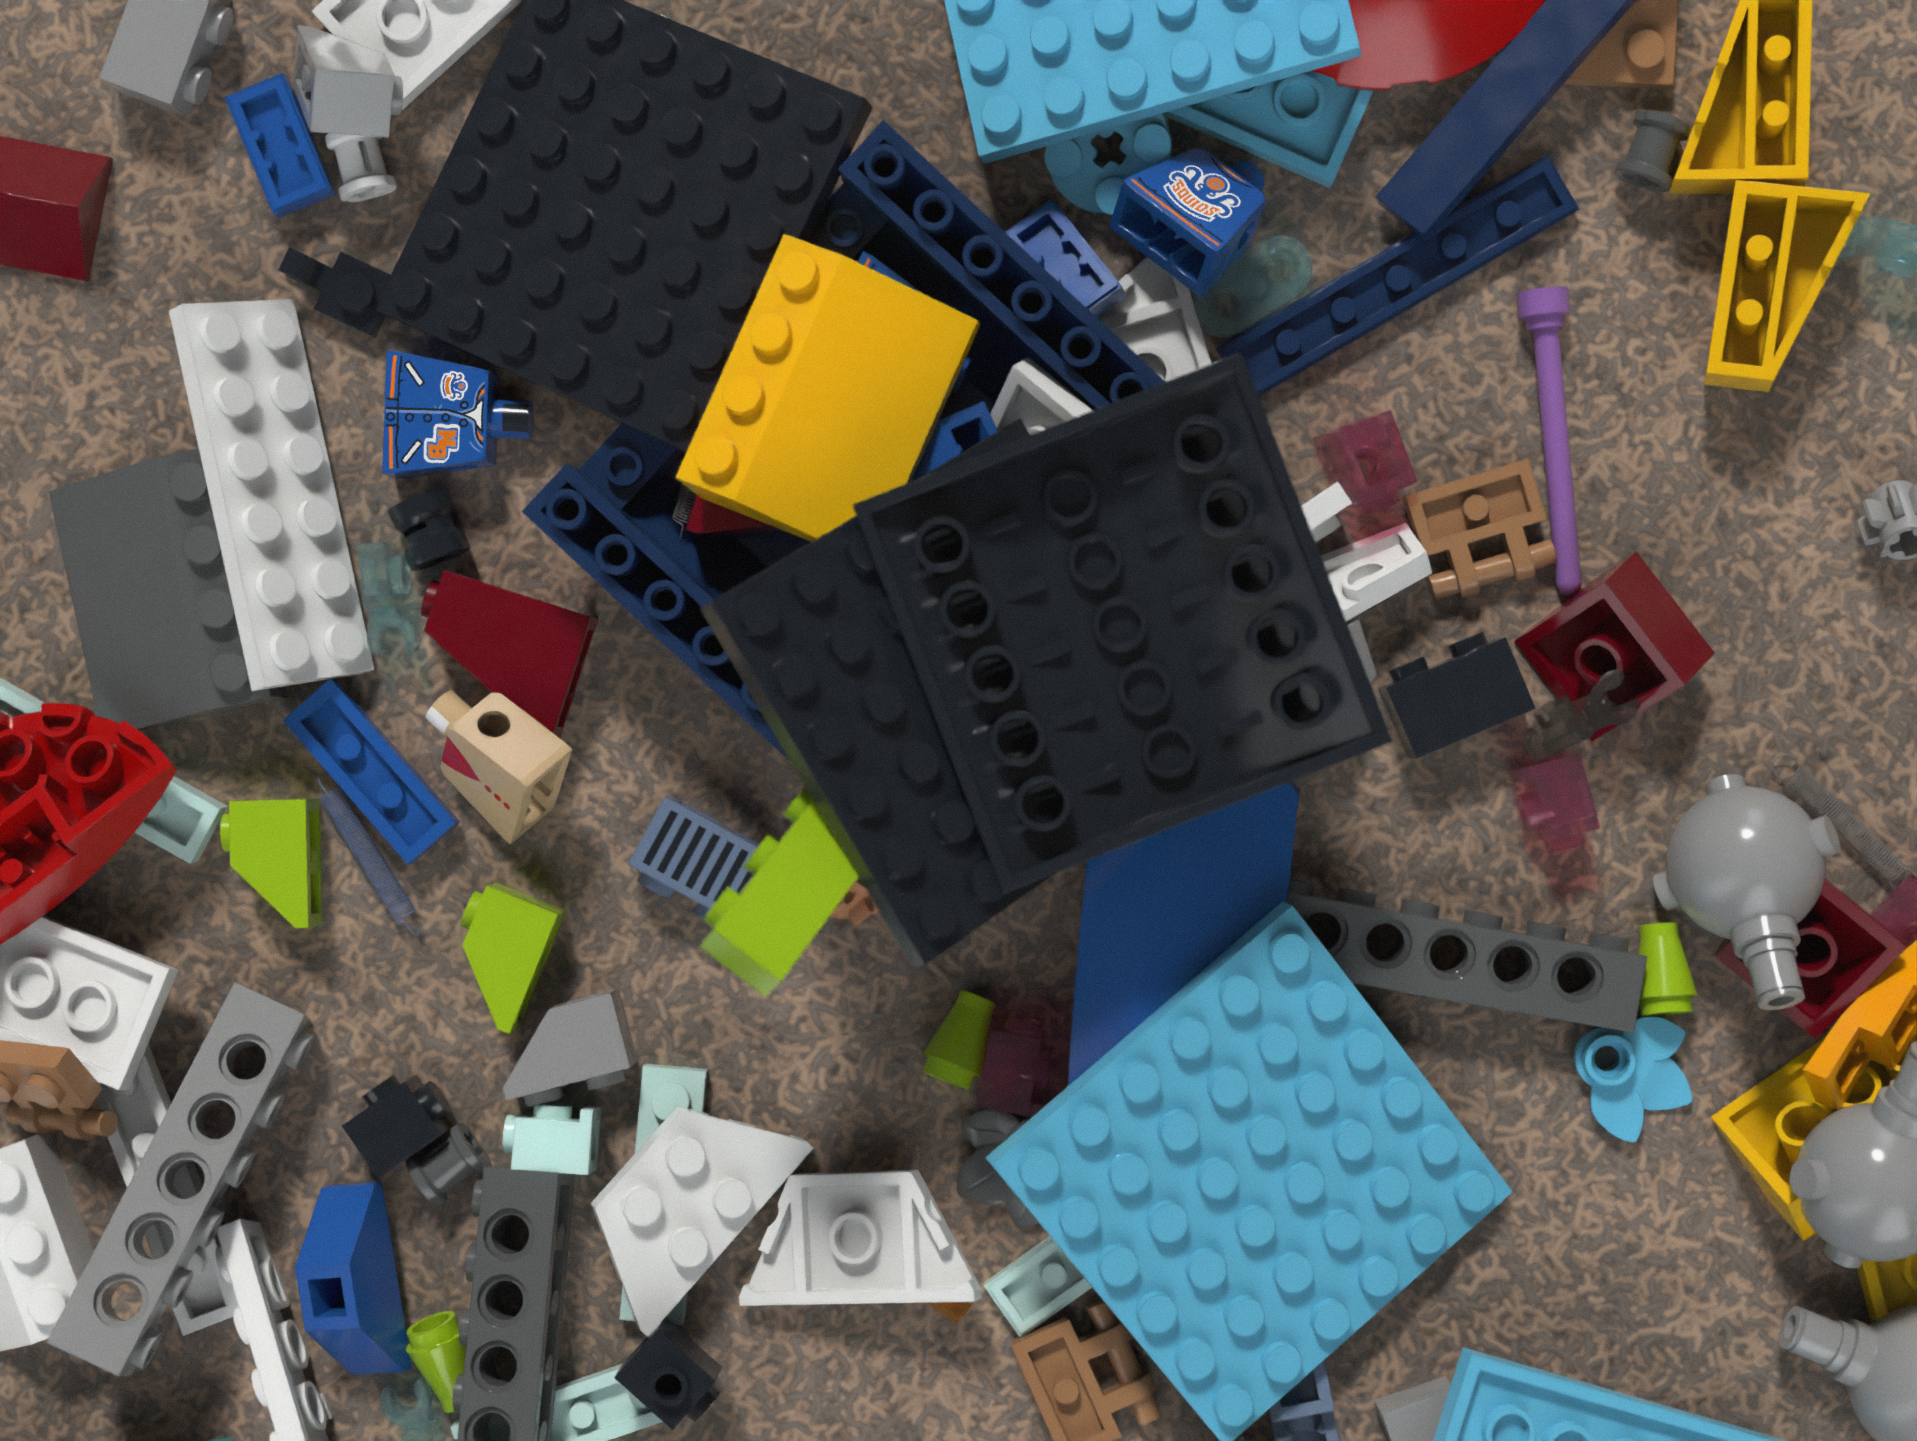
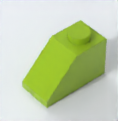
[220,798,323,928]
[460,882,567,1034]

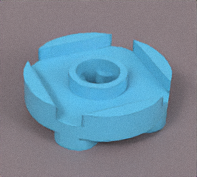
[1044,113,1173,215]

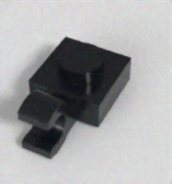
[278,247,391,338]

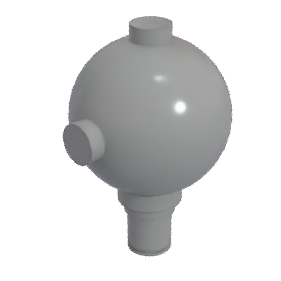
[1653,774,1841,1010]
[1790,1042,1917,1269]
[1779,1304,1917,1441]

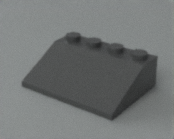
[49,448,289,731]

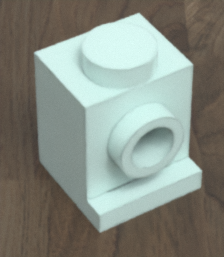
[502,1103,602,1175]

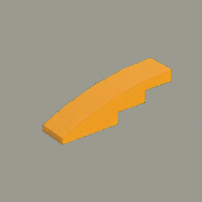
[1803,940,1917,1110]

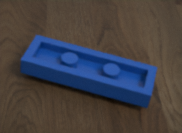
[282,678,460,864]

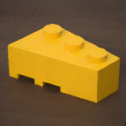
[1669,0,1813,194]
[1704,180,1871,392]

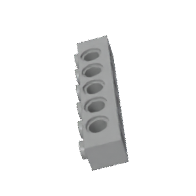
[46,982,315,1376]

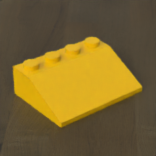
[676,234,980,542]

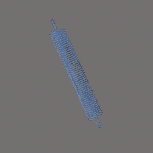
[317,776,419,935]

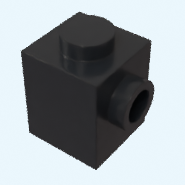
[342,1075,453,1179]
[614,1317,722,1430]

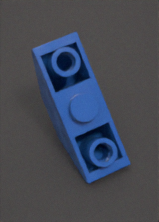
[295,1181,412,1375]

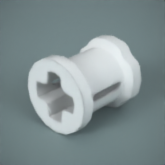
[325,133,397,202]

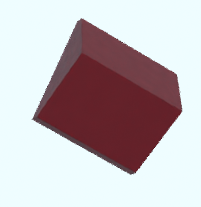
[0,136,113,282]
[1715,878,1907,1039]

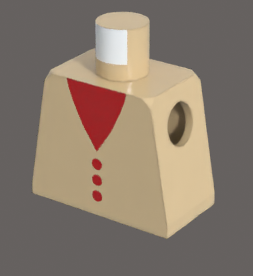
[426,690,572,845]

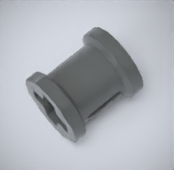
[1614,110,1691,192]
[405,1123,492,1206]

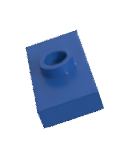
[224,73,337,218]
[1005,199,1126,317]

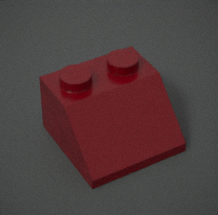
[1514,552,1715,741]

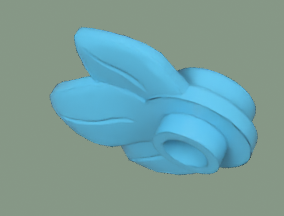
[1573,1016,1693,1143]

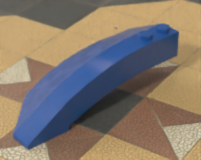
[1068,781,1300,1086]

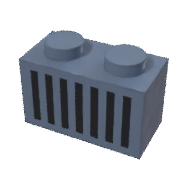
[628,795,760,918]

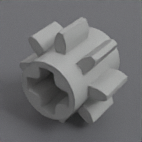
[1857,480,1917,560]

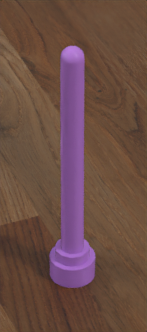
[1516,286,1582,595]

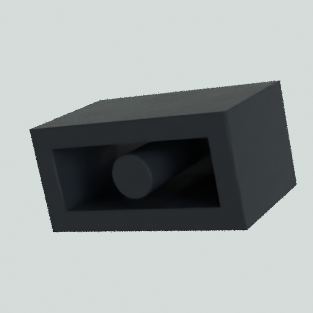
[1378,631,1536,759]

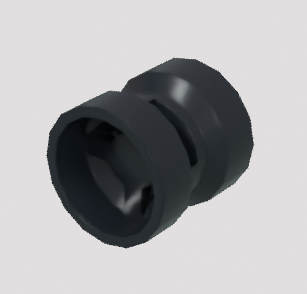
[387,488,471,571]

